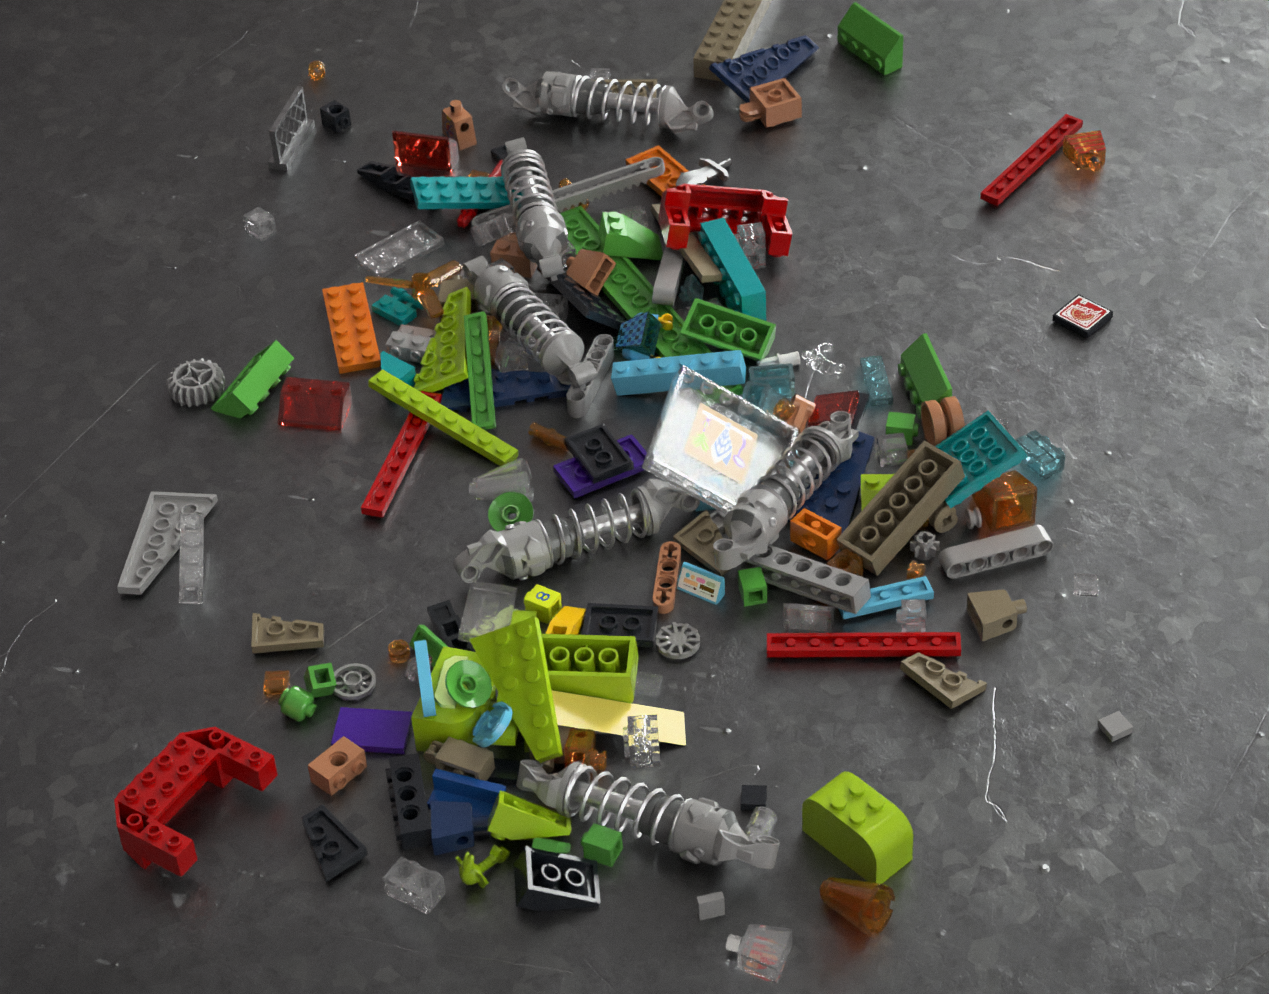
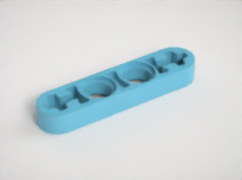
[414,640,436,717]

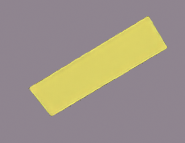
[551,690,686,745]

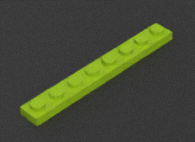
[368,369,519,468]

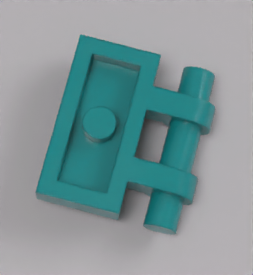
[371,287,426,326]

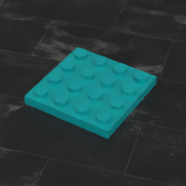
[935,410,1028,508]

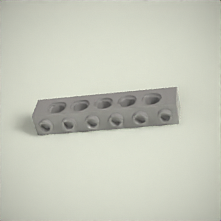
[737,545,871,614]

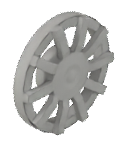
[655,622,700,659]
[333,663,376,701]

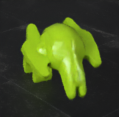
[455,845,510,888]

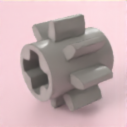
[910,532,940,560]

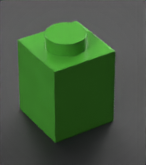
[886,412,919,446]
[738,567,767,607]
[303,663,337,698]
[581,823,623,867]

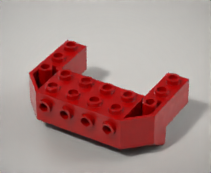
[658,184,792,257]
[114,727,278,877]

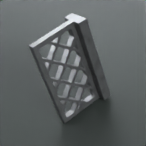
[268,86,315,171]

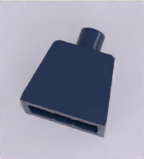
[431,801,488,855]

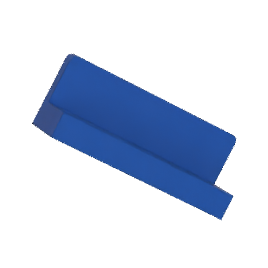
[427,769,507,817]

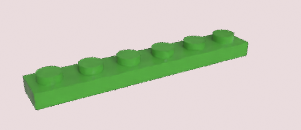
[464,311,496,430]

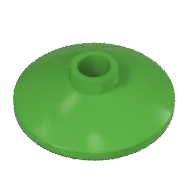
[488,492,534,532]
[445,660,492,708]

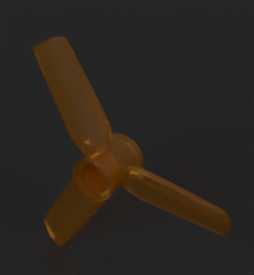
[365,260,462,318]

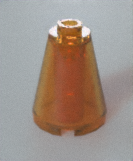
[819,877,895,936]

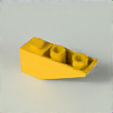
[546,606,586,635]

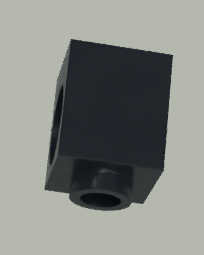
[320,100,351,133]

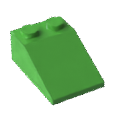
[598,212,663,260]

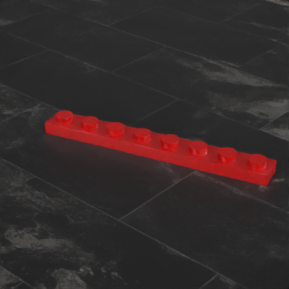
[980,114,1083,206]
[361,391,442,518]
[767,632,961,657]

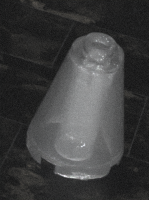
[469,458,534,502]

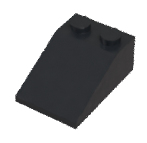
[514,846,601,911]

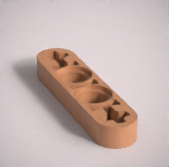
[653,541,681,614]

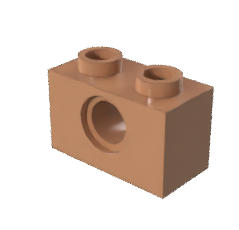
[308,736,367,796]

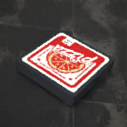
[1052,294,1113,338]

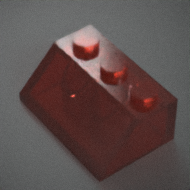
[392,131,459,172]
[278,377,352,431]

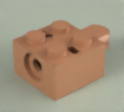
[739,78,802,128]

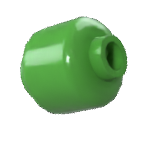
[278,686,317,722]

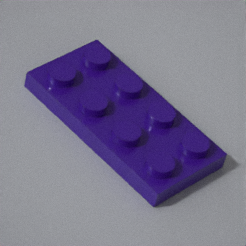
[553,434,654,498]

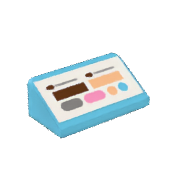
[677,562,725,605]

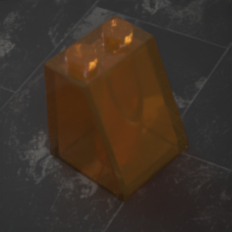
[972,470,1038,533]

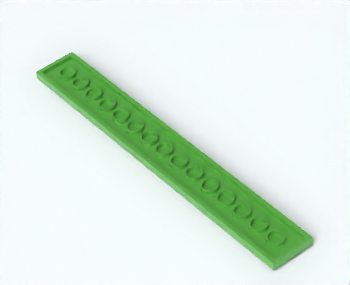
[559,206,743,407]

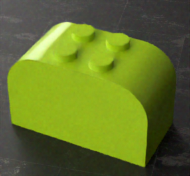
[541,634,639,703]
[411,646,497,752]
[802,771,913,888]

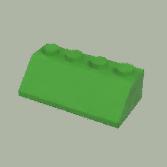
[837,2,903,75]
[680,298,776,362]
[898,333,952,419]
[211,340,294,418]

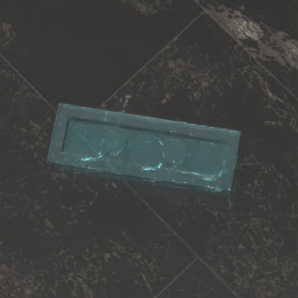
[860,355,893,407]

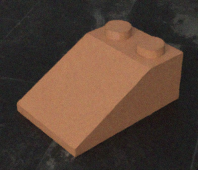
[490,232,537,278]

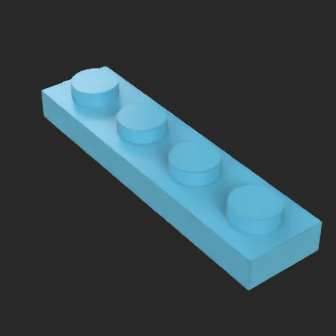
[838,576,934,620]

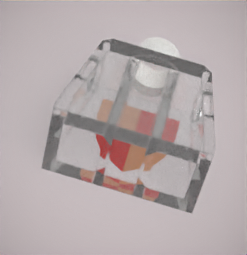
[726,924,792,985]

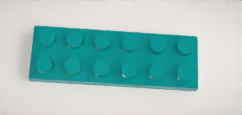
[410,176,522,209]

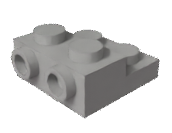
[385,324,436,363]

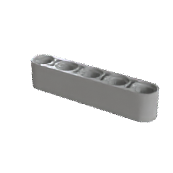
[652,246,685,306]
[566,334,614,418]
[938,525,1053,579]

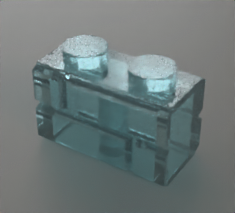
[1016,430,1065,480]

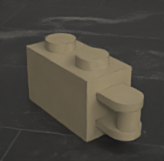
[423,737,495,781]

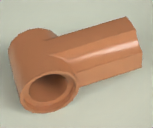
[783,394,815,438]

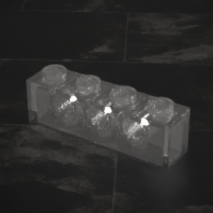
[179,514,204,604]

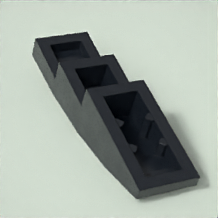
[357,161,415,201]
[427,600,476,652]

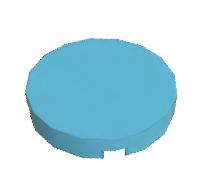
[473,701,513,748]

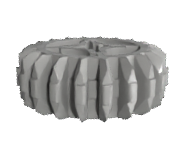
[166,358,225,407]

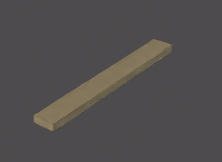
[651,204,722,283]

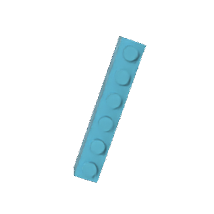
[611,350,746,396]

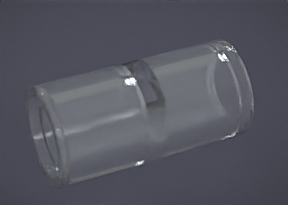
[744,807,778,840]

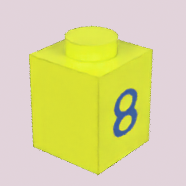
[524,584,562,624]

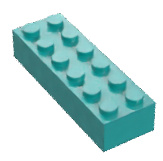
[698,218,766,321]

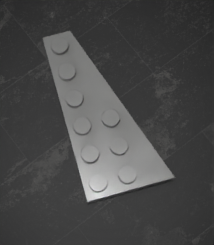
[117,491,218,595]

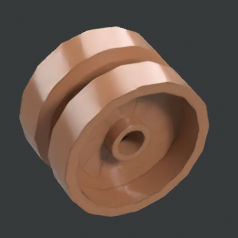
[921,396,965,446]

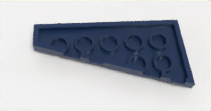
[708,35,819,103]
[440,369,571,413]
[788,429,875,533]

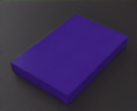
[331,707,413,754]

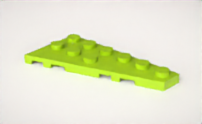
[414,287,471,392]
[469,616,563,763]

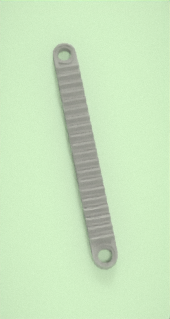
[472,157,665,234]

